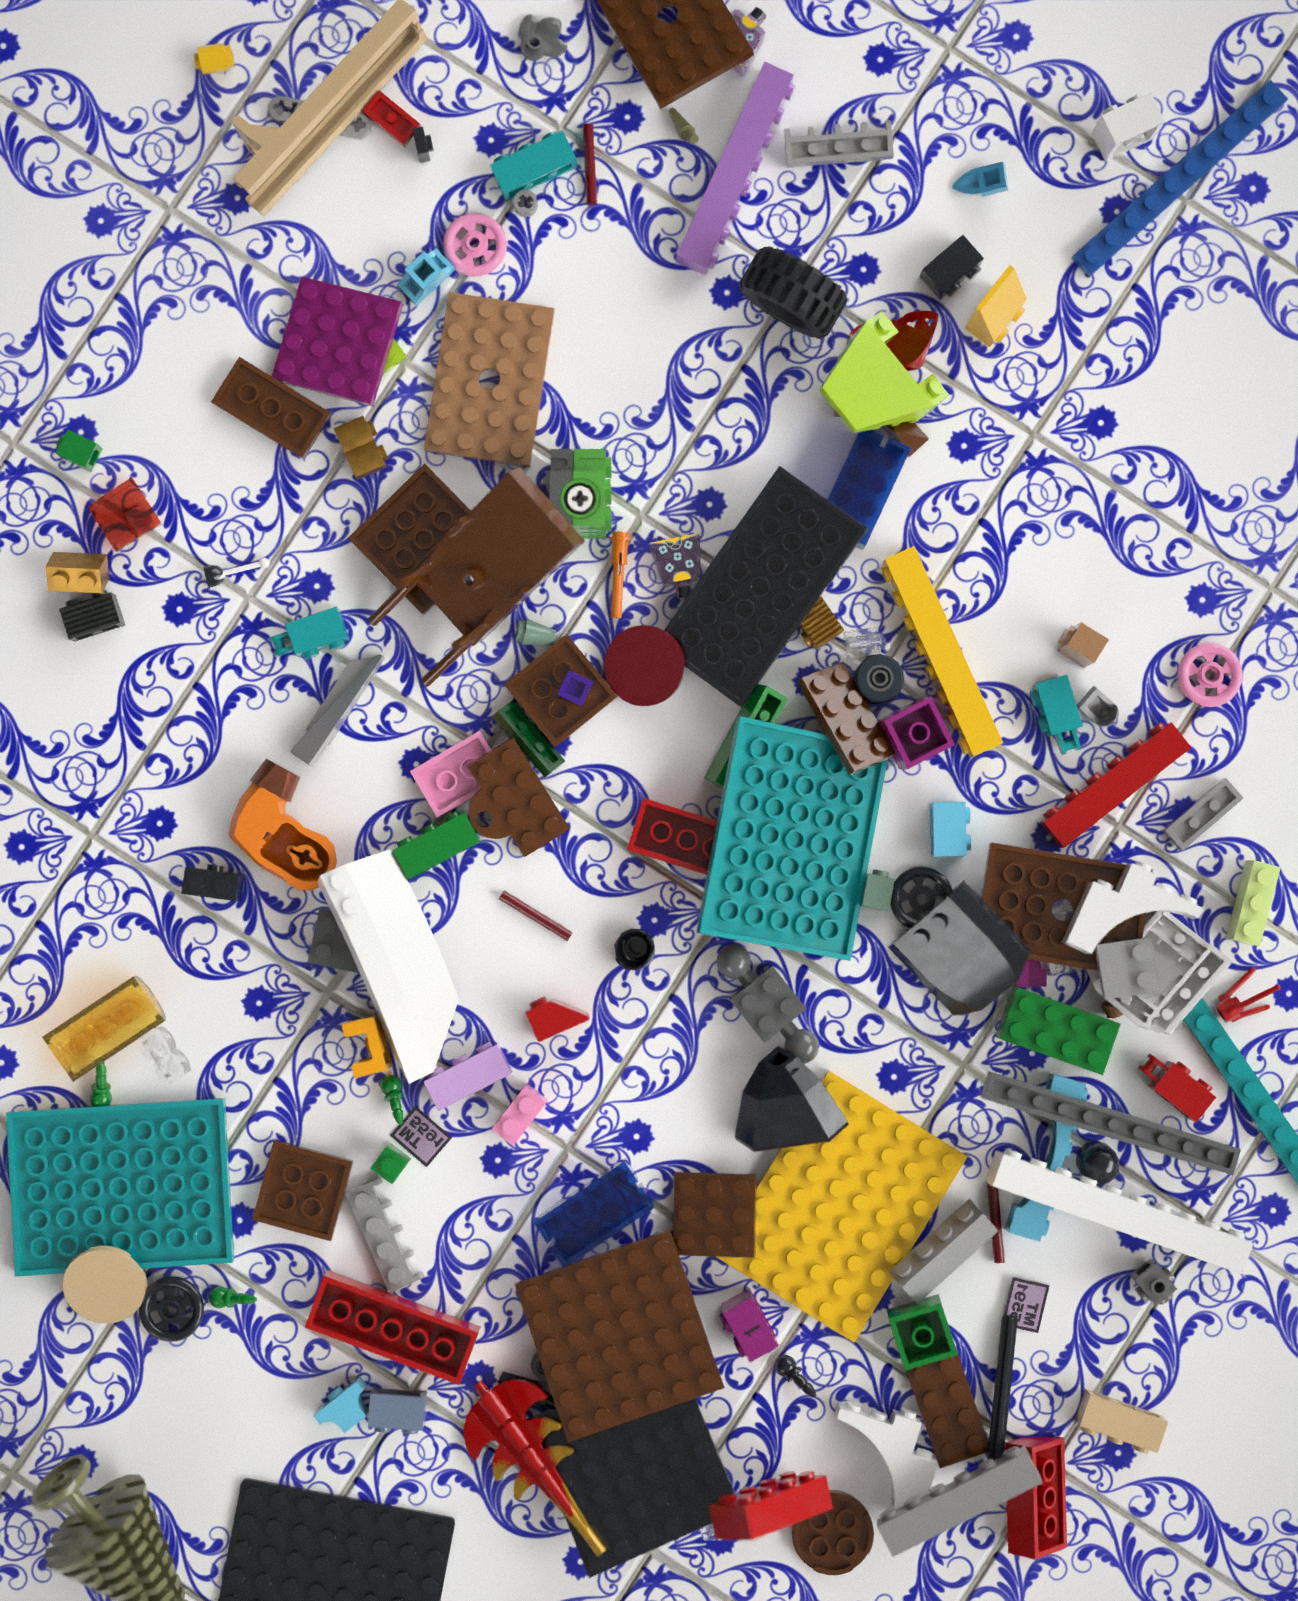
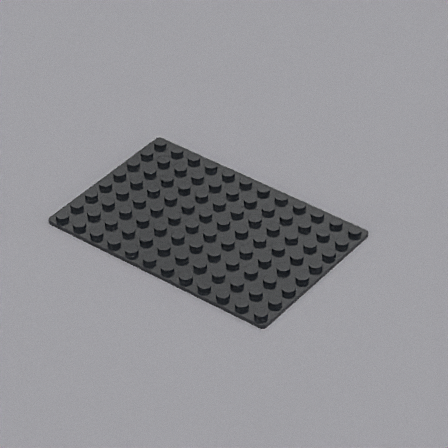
[218,1478,455,1601]

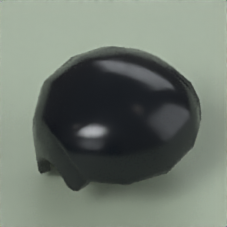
[614,928,655,971]
[1075,1141,1120,1186]

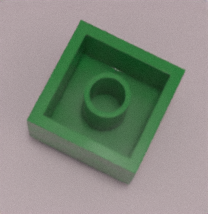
[887,1294,958,1371]

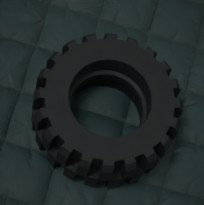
[740,246,847,339]

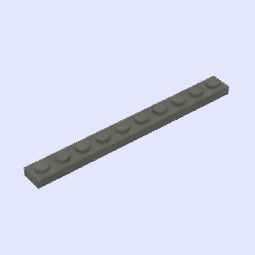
[980,1071,1241,1175]

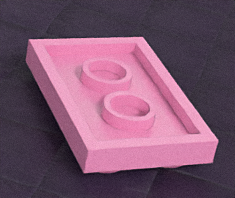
[410,731,491,818]

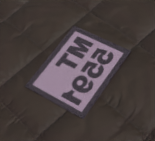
[390,1106,452,1167]
[1004,1277,1050,1333]

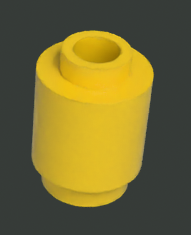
[194,43,235,75]

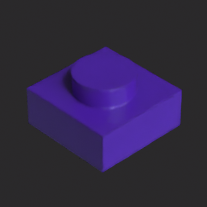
[557,670,594,707]

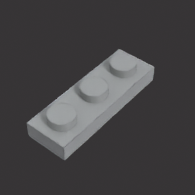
[1163,778,1244,851]

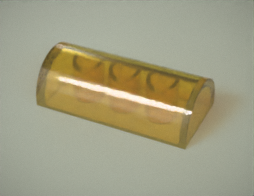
[42,975,166,1082]

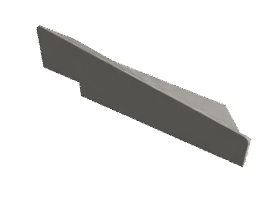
[290,654,385,767]

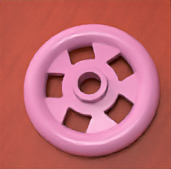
[443,213,507,276]
[1178,643,1242,707]

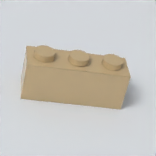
[1075,1389,1168,1454]

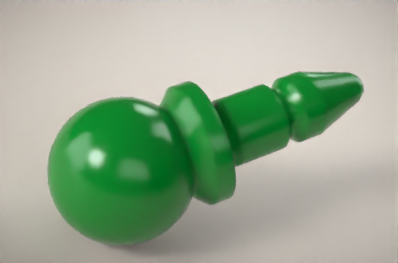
[90,1059,112,1107]
[380,1075,404,1125]
[209,1286,257,1308]

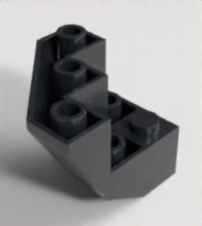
[735,1046,849,1152]

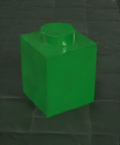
[56,430,103,472]
[370,1143,412,1184]

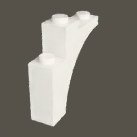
[1061,861,1203,954]
[835,1401,938,1510]

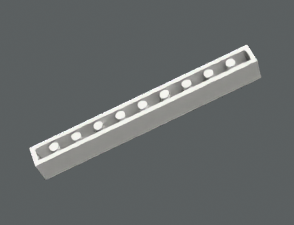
[985,1149,1253,1275]

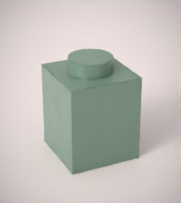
[861,869,895,911]

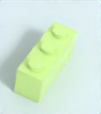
[1225,860,1281,946]

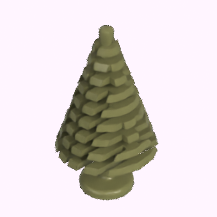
[30,1454,188,1601]

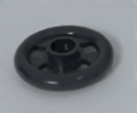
[890,866,953,928]
[139,1276,204,1342]

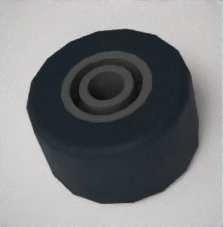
[854,654,904,704]

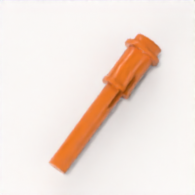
[610,531,631,618]

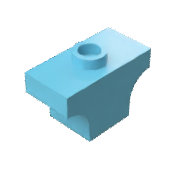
[397,248,455,306]
[314,1376,369,1433]

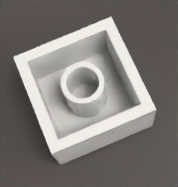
[1091,92,1165,161]

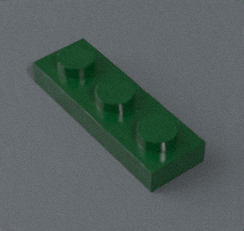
[492,700,565,777]

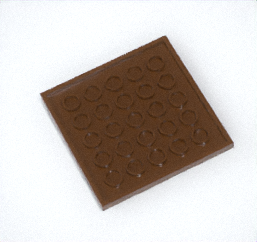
[514,1229,724,1442]

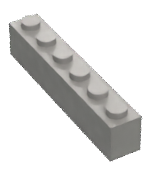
[877,1446,1042,1557]

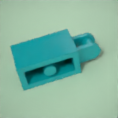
[269,607,350,659]
[1030,675,1083,755]

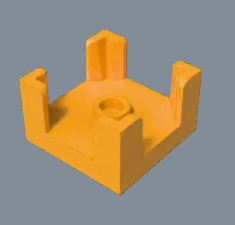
[341,1014,393,1078]

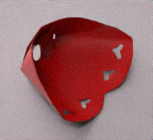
[849,310,939,372]

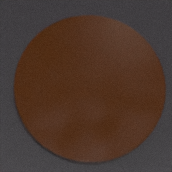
[791,1490,874,1575]

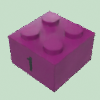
[877,696,955,769]
[720,1288,779,1363]

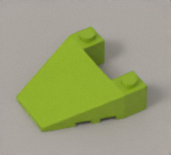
[819,311,949,433]

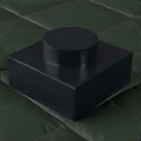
[412,126,434,163]

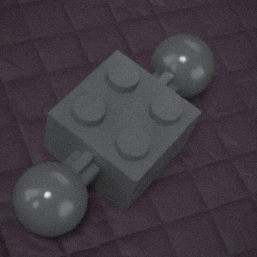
[716,944,819,1064]

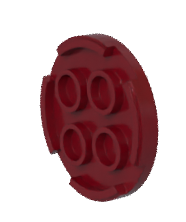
[604,625,685,706]

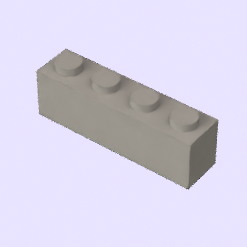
[889,1199,998,1304]

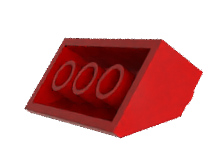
[1005,1437,1067,1560]

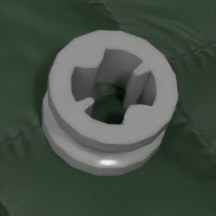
[513,190,538,217]

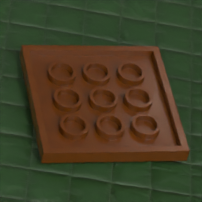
[348,464,471,616]

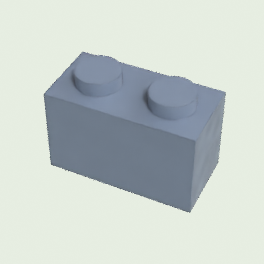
[368,1388,428,1434]

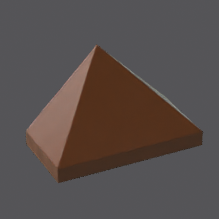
[881,421,929,457]

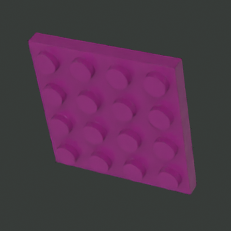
[272,276,404,407]

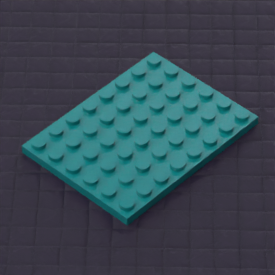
[696,716,888,961]
[6,1098,234,1277]

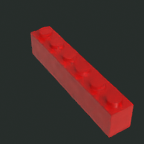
[1040,722,1192,848]

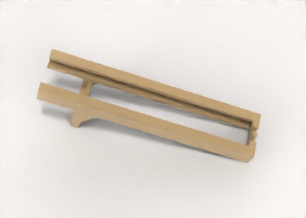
[232,0,427,216]

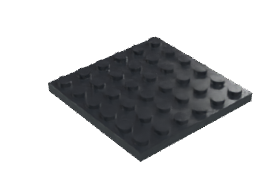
[527,1398,736,1578]

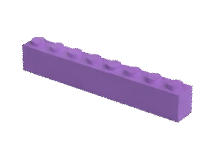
[676,62,796,275]

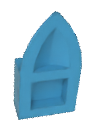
[952,161,1008,197]

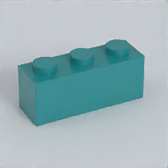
[490,130,577,201]

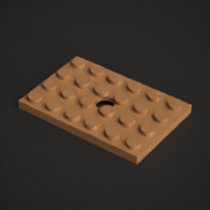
[424,292,555,467]

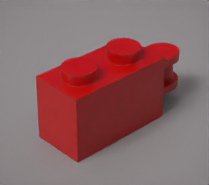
[1138,1053,1217,1123]

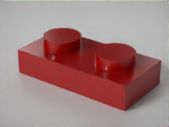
[362,90,421,147]

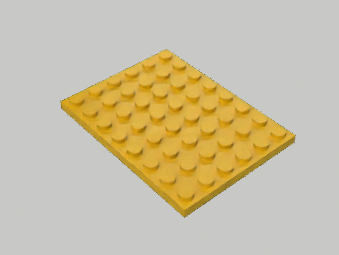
[717,1070,968,1343]

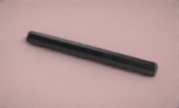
[987,1315,1018,1461]

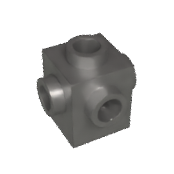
[1130,1259,1177,1306]

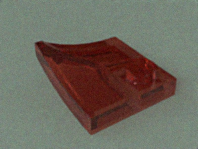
[88,477,162,552]

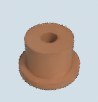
[1101,1001,1123,1018]

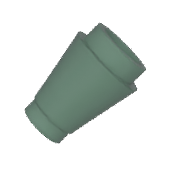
[515,618,556,645]

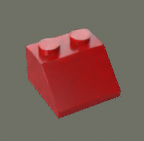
[525,996,590,1042]

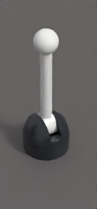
[203,558,269,588]

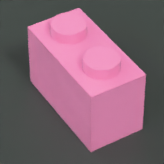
[492,1083,548,1146]

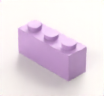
[424,1042,513,1111]

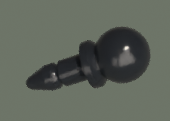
[775,1355,817,1398]

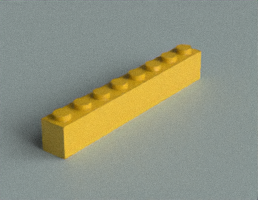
[881,546,1003,758]

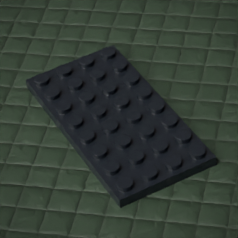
[664,466,869,707]

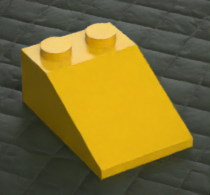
[965,265,1027,347]

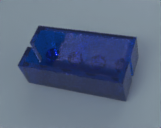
[827,430,911,551]
[533,1158,655,1269]

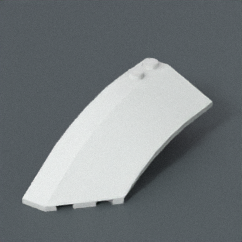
[318,849,459,1084]

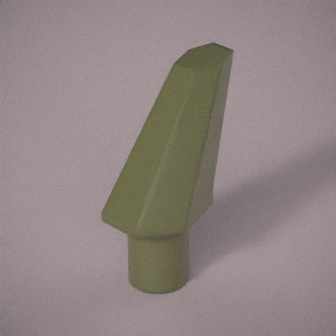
[669,107,699,144]

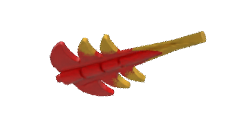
[464,1379,606,1557]

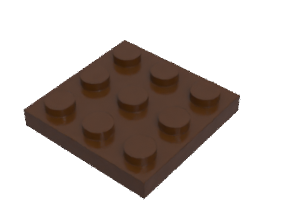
[504,634,618,748]
[252,1140,353,1241]
[673,1172,757,1258]

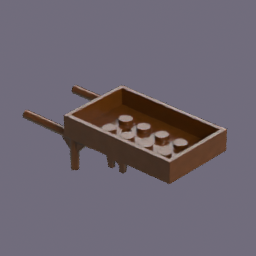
[368,467,585,687]

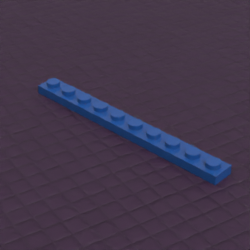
[1072,80,1288,278]

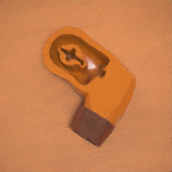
[229,759,337,891]

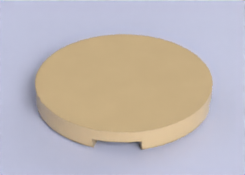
[63,1246,147,1323]

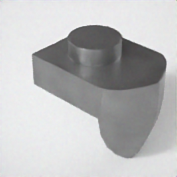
[1077,686,1119,727]

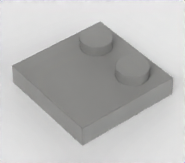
[1095,937,1160,1000]

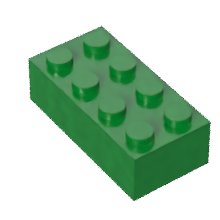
[995,986,1121,1075]

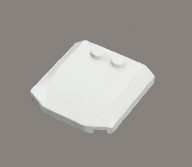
[1086,911,1232,1035]

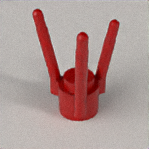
[1215,967,1281,1023]

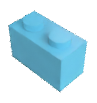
[929,802,971,857]

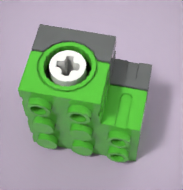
[549,449,612,539]

